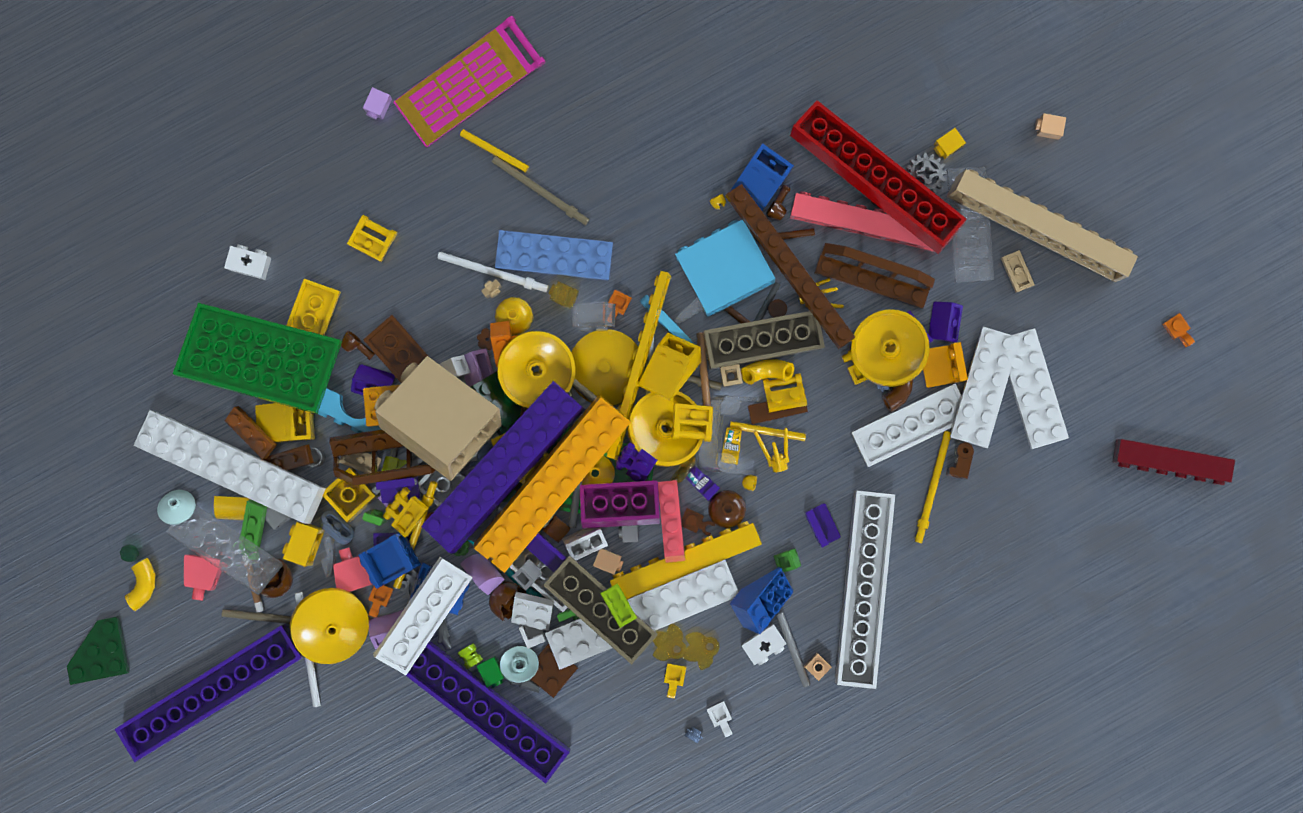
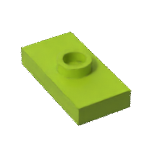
[600,583,637,628]

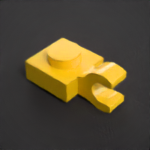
[664,663,686,699]

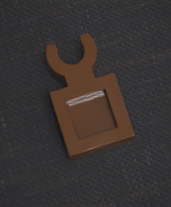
[681,508,715,536]

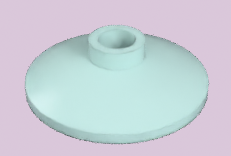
[157,490,196,525]
[500,646,539,683]

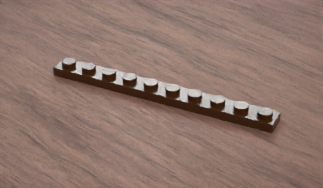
[725,184,855,349]

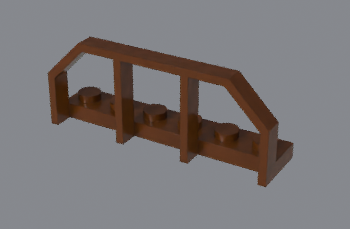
[814,243,935,309]
[329,429,436,486]

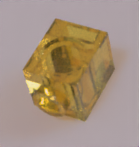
[548,281,579,310]

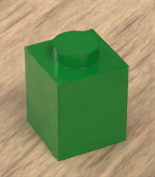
[477,656,505,688]

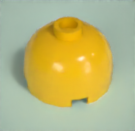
[495,297,533,335]

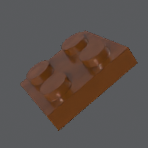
[531,643,578,698]

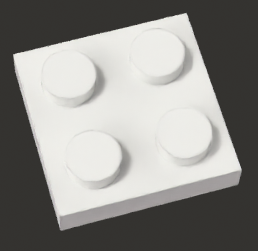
[511,592,554,631]

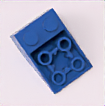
[730,144,794,211]
[730,567,794,634]

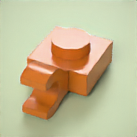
[605,290,632,326]
[1162,313,1195,348]
[368,585,394,618]

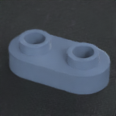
[319,511,354,544]

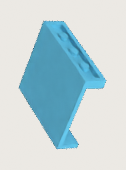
[675,220,775,318]

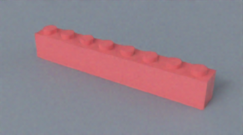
[790,191,935,252]

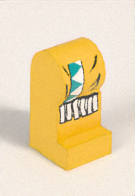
[720,428,742,465]

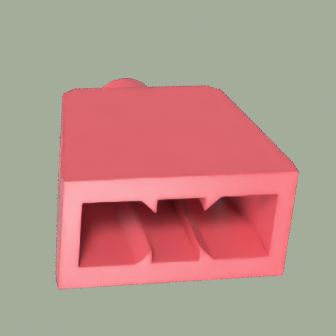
[333,547,372,592]
[184,554,225,601]

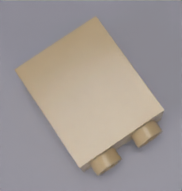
[375,356,502,481]

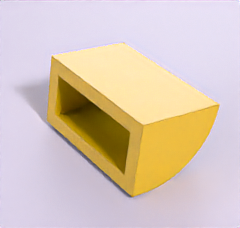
[214,496,250,520]

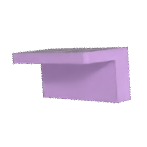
[369,610,403,649]

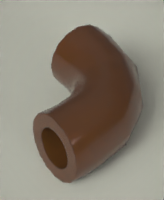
[882,380,913,412]

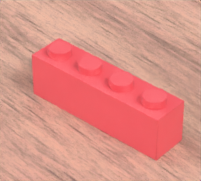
[658,480,685,563]

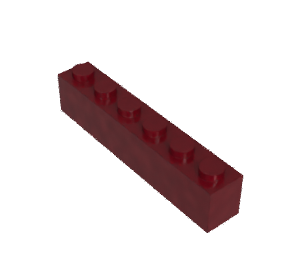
[1112,439,1235,486]

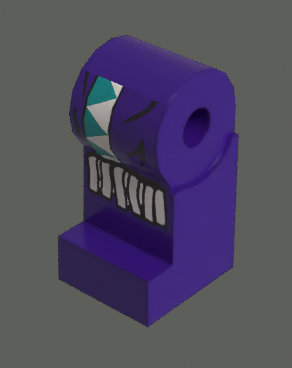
[683,465,720,501]

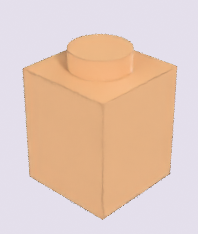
[1035,113,1066,140]
[593,548,624,575]

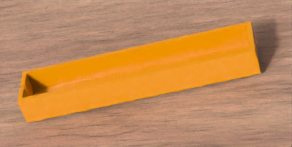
[473,395,631,573]

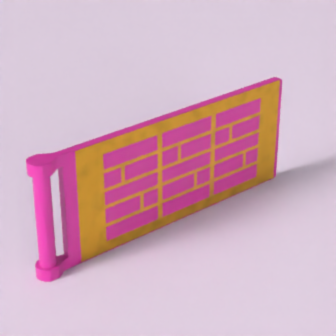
[394,16,546,147]

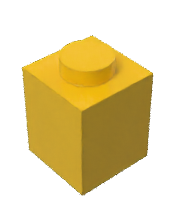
[934,128,966,160]

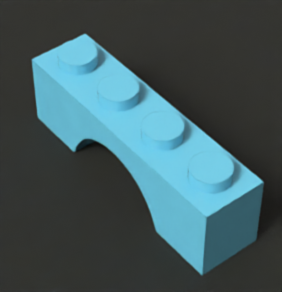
[318,388,381,433]

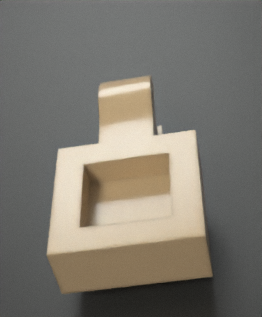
[481,279,502,299]

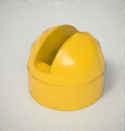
[709,193,726,210]
[742,475,757,491]

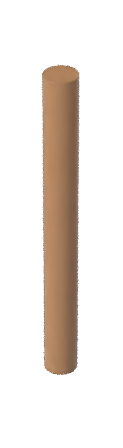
[696,332,711,406]

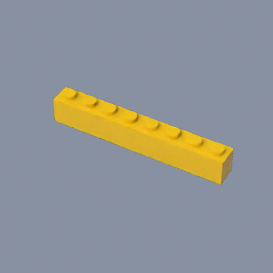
[610,521,762,599]

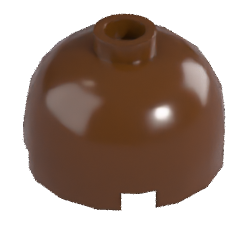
[708,490,746,528]
[253,558,293,598]
[489,582,526,621]

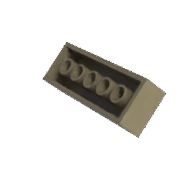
[702,311,825,370]
[543,556,658,665]

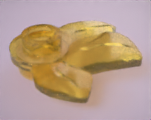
[670,456,696,483]
[653,624,686,661]
[683,632,720,670]

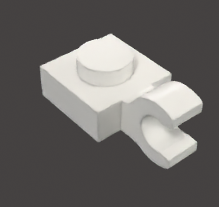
[706,701,732,737]

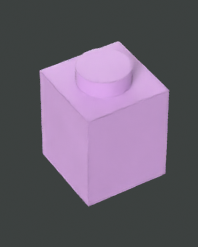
[363,87,392,120]

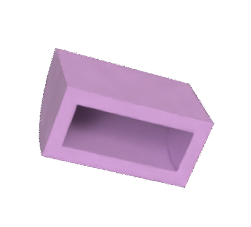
[464,349,494,388]
[460,554,505,595]

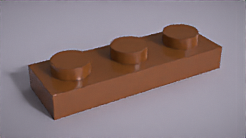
[225,406,277,459]

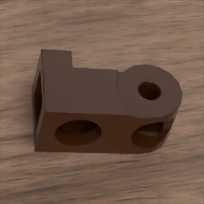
[946,442,974,480]

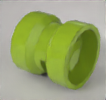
[457,643,483,669]

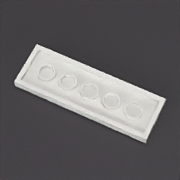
[950,327,1020,448]
[1009,328,1069,449]
[851,383,961,467]
[373,557,473,675]

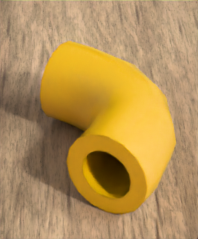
[741,359,794,385]
[125,558,156,611]

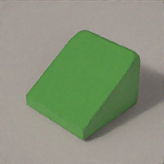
[774,548,801,572]

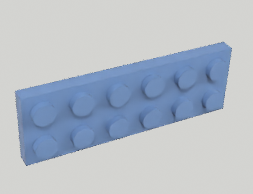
[495,230,613,281]

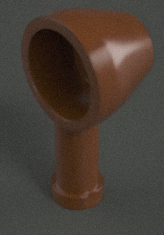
[766,185,791,220]
[341,331,375,361]

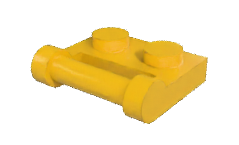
[347,215,397,262]
[763,373,807,412]
[671,404,713,442]

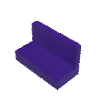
[928,301,963,343]
[351,364,396,396]
[375,476,421,503]
[804,503,841,548]
[526,532,567,573]

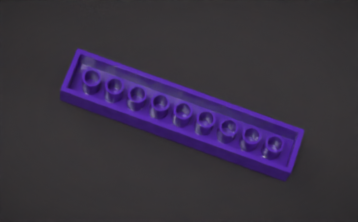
[421,381,586,554]
[115,624,304,763]
[405,641,571,784]

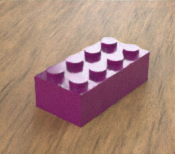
[580,481,660,528]

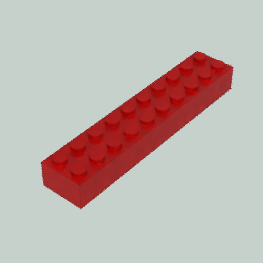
[790,100,967,254]

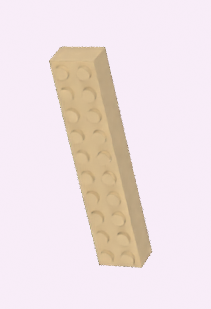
[947,169,1138,282]

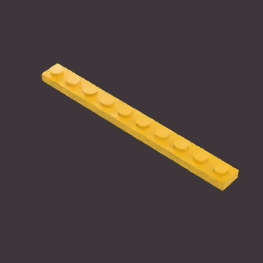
[606,271,671,460]

